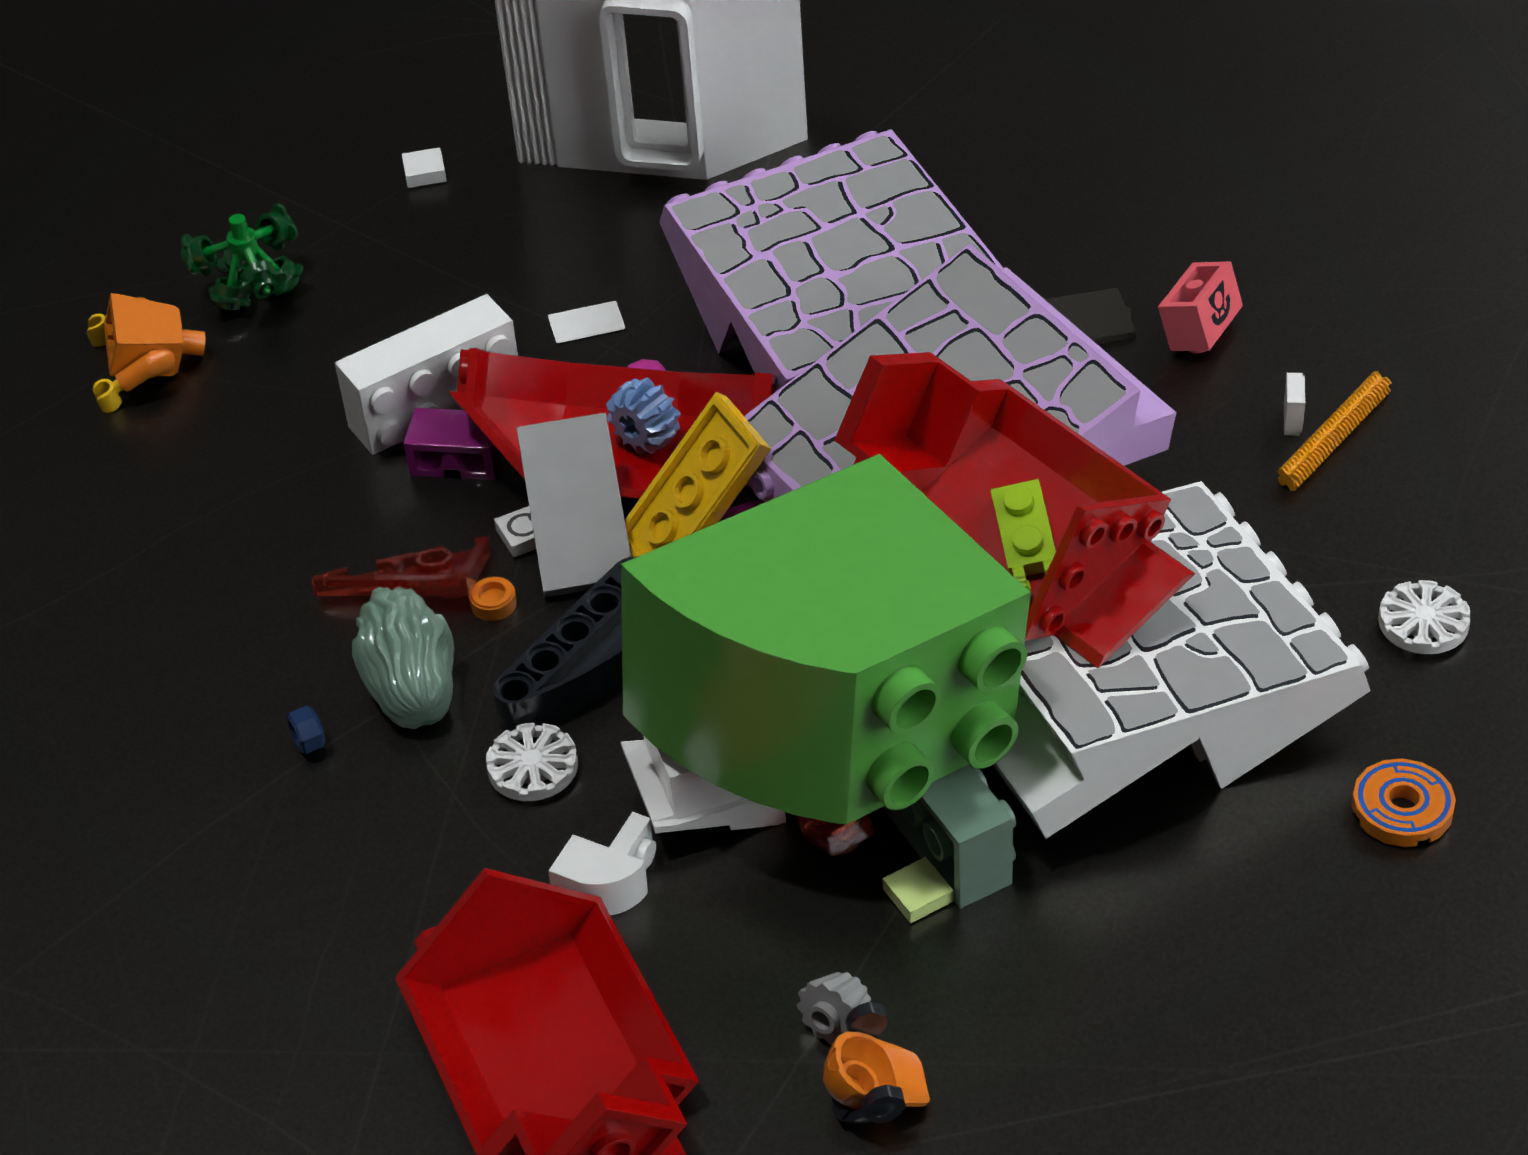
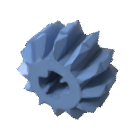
[606,377,681,454]

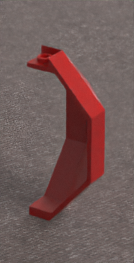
[448,348,777,499]

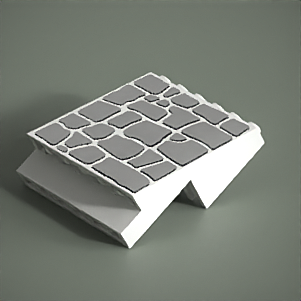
[993,481,1370,839]

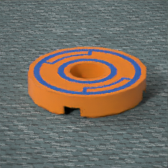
[1351,758,1456,847]

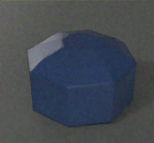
[285,706,326,754]

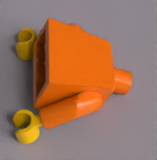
[86,293,206,413]

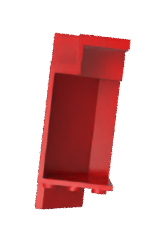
[834,352,1195,669]
[395,868,700,1155]

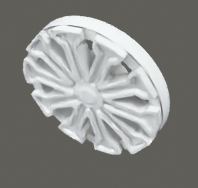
[1378,580,1470,654]
[486,723,578,801]

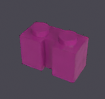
[403,408,503,480]

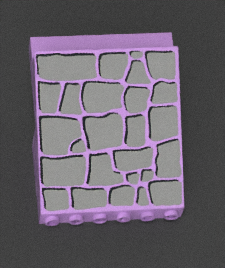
[659,129,1003,392]
[744,243,1176,502]

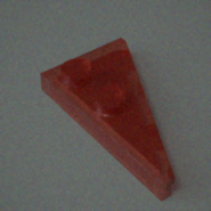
[312,537,491,599]

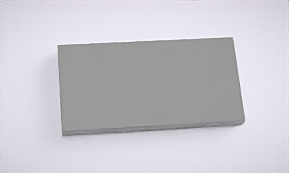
[517,413,631,598]

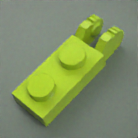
[990,479,1056,603]

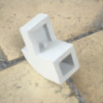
[549,812,656,915]

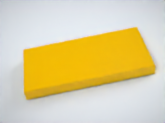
[625,392,771,557]

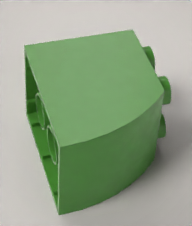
[621,454,1031,824]

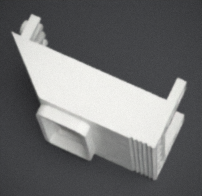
[495,0,808,180]

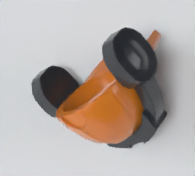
[823,1002,930,1124]

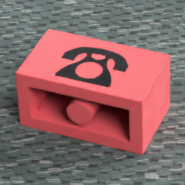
[1158,261,1243,354]

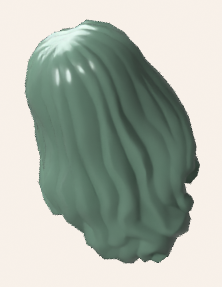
[352,586,455,729]

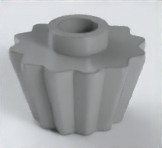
[797,972,871,1045]

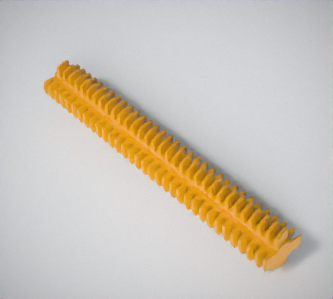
[1277,371,1392,491]

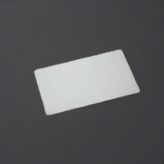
[548,301,626,343]

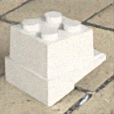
[621,736,786,833]

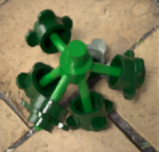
[181,203,304,310]

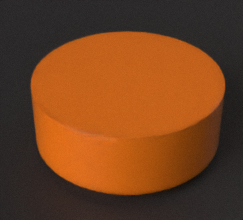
[469,577,517,621]

